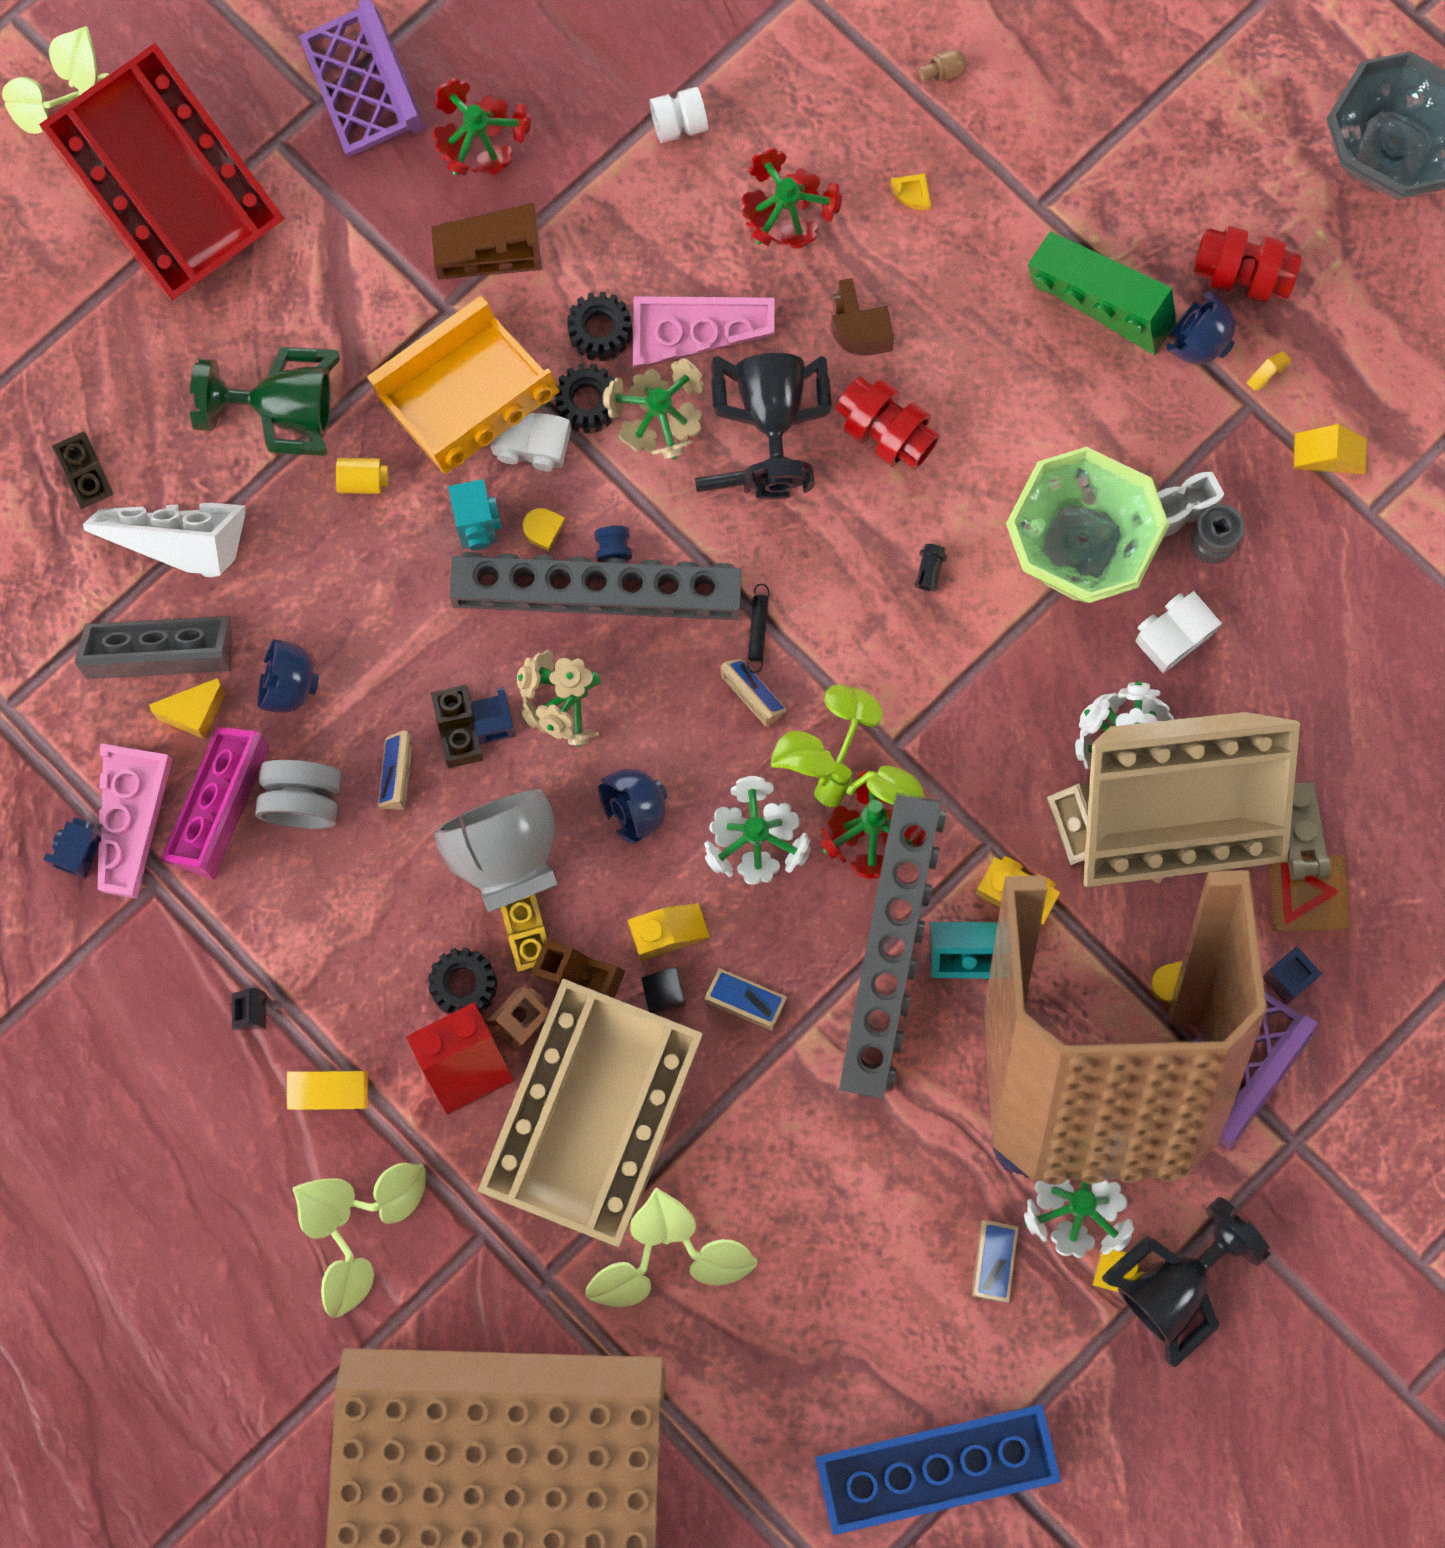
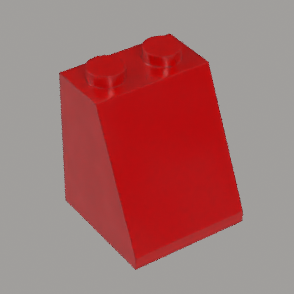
[406,1002,514,1115]

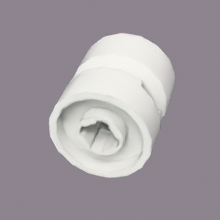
[649,87,708,143]

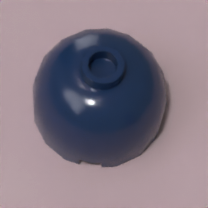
[1166,292,1235,365]
[257,639,319,713]
[598,769,667,844]

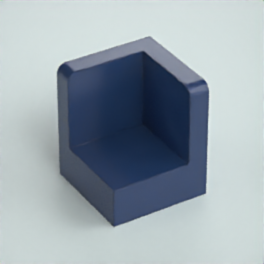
[471,687,516,745]
[1262,946,1322,1005]

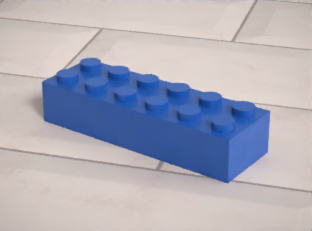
[814,1404,1061,1535]

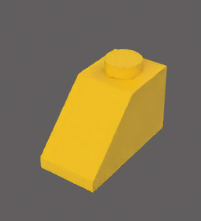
[627,903,710,962]

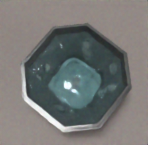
[1327,51,1445,201]

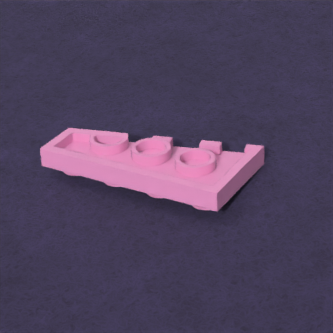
[633,297,775,369]
[98,743,173,899]

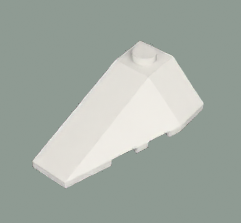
[83,503,246,577]

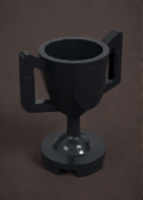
[711,353,832,499]
[1102,1196,1271,1367]

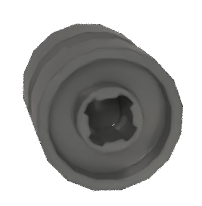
[1190,504,1245,564]

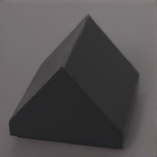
[232,988,266,1030]

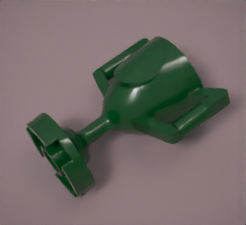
[190,347,340,456]

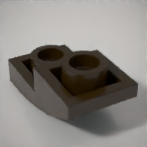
[52,431,114,510]
[431,685,483,768]

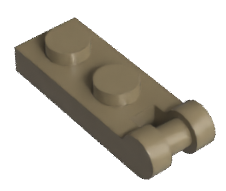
[1288,782,1331,881]

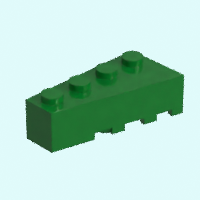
[1028,231,1177,356]

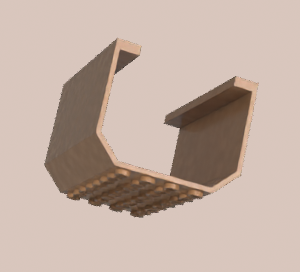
[983,870,1266,1185]
[326,1348,666,1548]

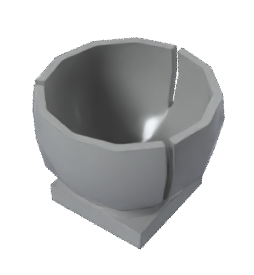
[434,789,558,912]

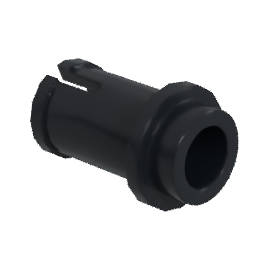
[914,544,947,592]

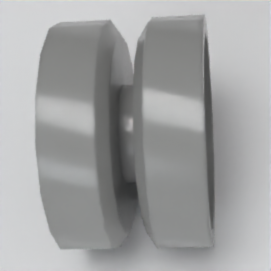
[255,760,342,829]

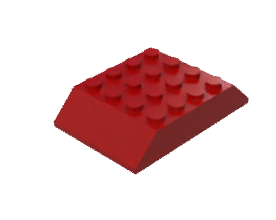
[39,42,285,302]

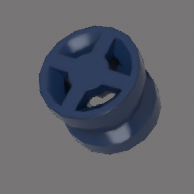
[594,525,632,563]

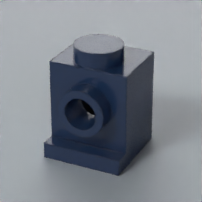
[43,817,101,878]

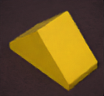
[1293,424,1367,474]
[149,678,226,739]

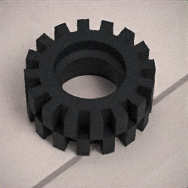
[567,291,632,361]
[555,363,616,433]
[428,948,497,1014]

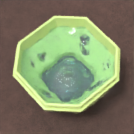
[1006,447,1169,604]

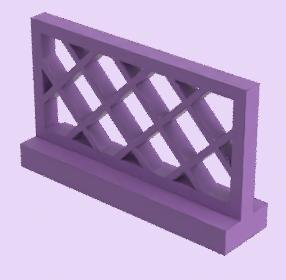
[299,0,426,158]
[1194,991,1318,1150]

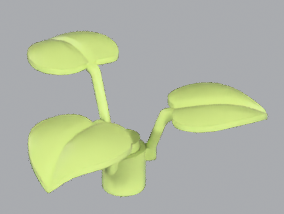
[2,26,109,134]
[293,1163,426,1318]
[586,1188,758,1307]

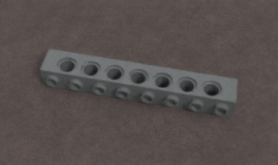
[449,552,741,620]
[839,792,947,1099]

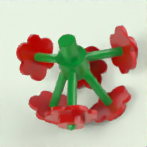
[432,78,531,176]
[742,147,842,249]
[820,771,926,879]

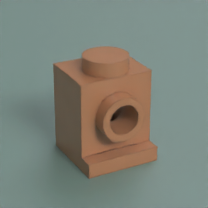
[485,987,549,1047]

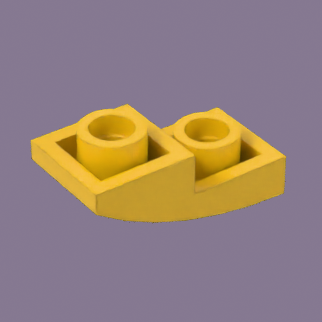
[501,894,547,972]
[287,1071,368,1109]

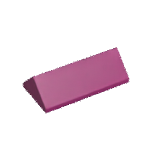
[161,727,270,880]

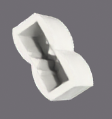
[491,412,572,471]
[1158,472,1224,537]
[1135,591,1222,674]

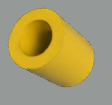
[336,458,389,494]

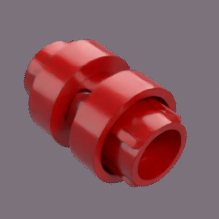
[1193,225,1301,303]
[835,376,940,470]

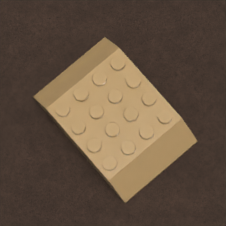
[1083,712,1300,887]
[477,979,703,1248]

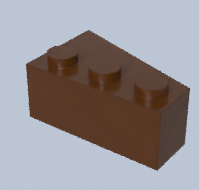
[431,202,542,280]

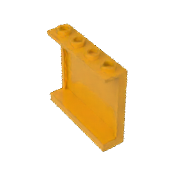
[367,296,560,475]

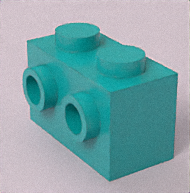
[448,479,502,551]
[929,922,998,978]

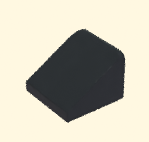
[641,967,685,1013]

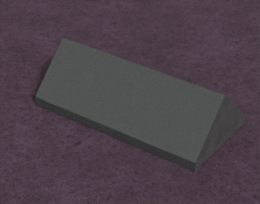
[75,616,231,679]

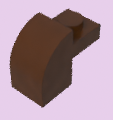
[831,278,894,356]
[531,940,625,998]

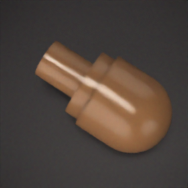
[918,50,966,81]

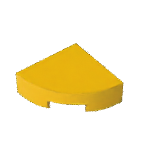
[890,173,931,211]
[1246,351,1291,391]

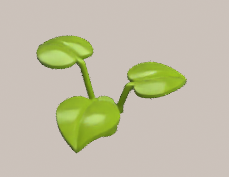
[771,684,925,807]

